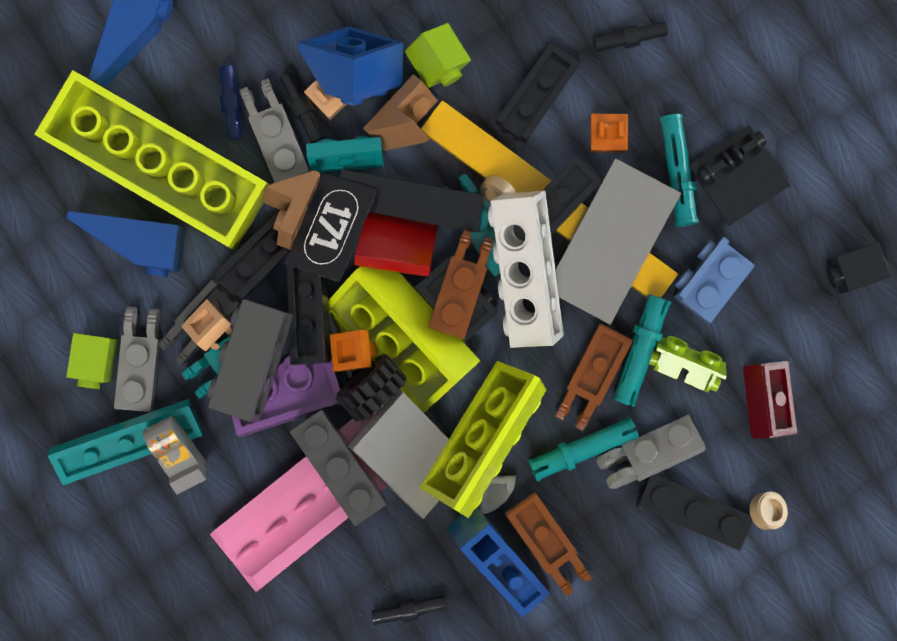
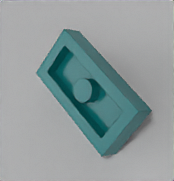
[306,136,384,173]

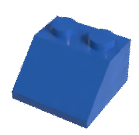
[298,26,403,105]

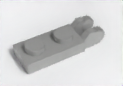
[240,78,310,183]
[114,306,161,412]
[596,415,706,489]

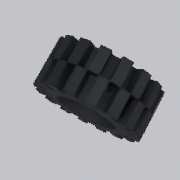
[336,354,407,422]

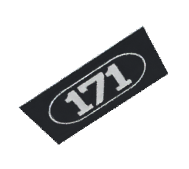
[285,173,377,282]

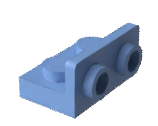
[674,237,755,324]

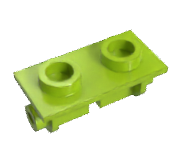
[649,336,727,393]

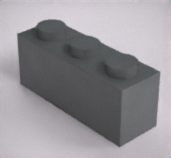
[207,299,294,422]
[290,409,388,526]

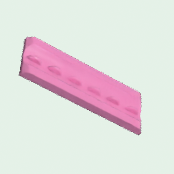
[210,404,387,592]

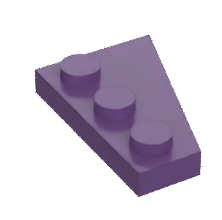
[231,355,341,437]

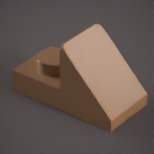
[363,75,437,151]
[264,170,321,250]

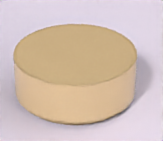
[479,175,516,205]
[750,492,788,530]

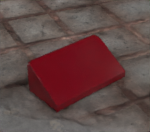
[743,361,797,439]

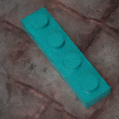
[47,399,203,485]

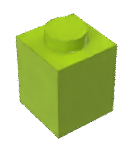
[404,23,471,88]
[66,333,119,389]

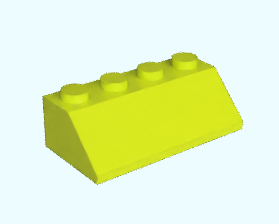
[328,266,480,413]
[419,361,546,518]

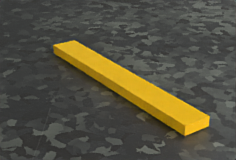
[421,100,678,298]

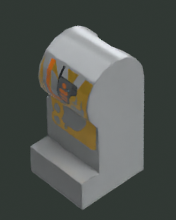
[143,416,206,495]

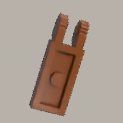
[428,229,494,340]
[555,323,633,431]
[504,491,592,596]

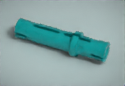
[659,114,699,227]
[612,294,671,407]
[528,417,639,482]

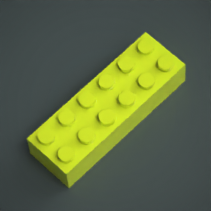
[34,70,269,251]

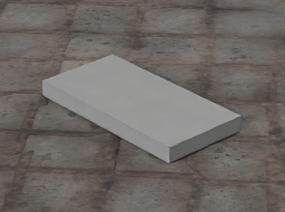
[555,158,681,325]

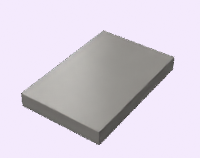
[347,390,449,519]

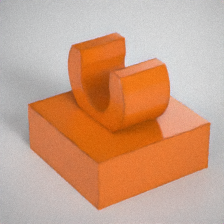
[590,114,628,153]
[330,330,377,372]

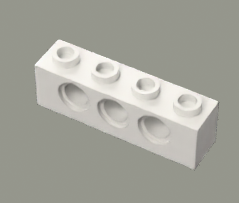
[488,190,564,348]

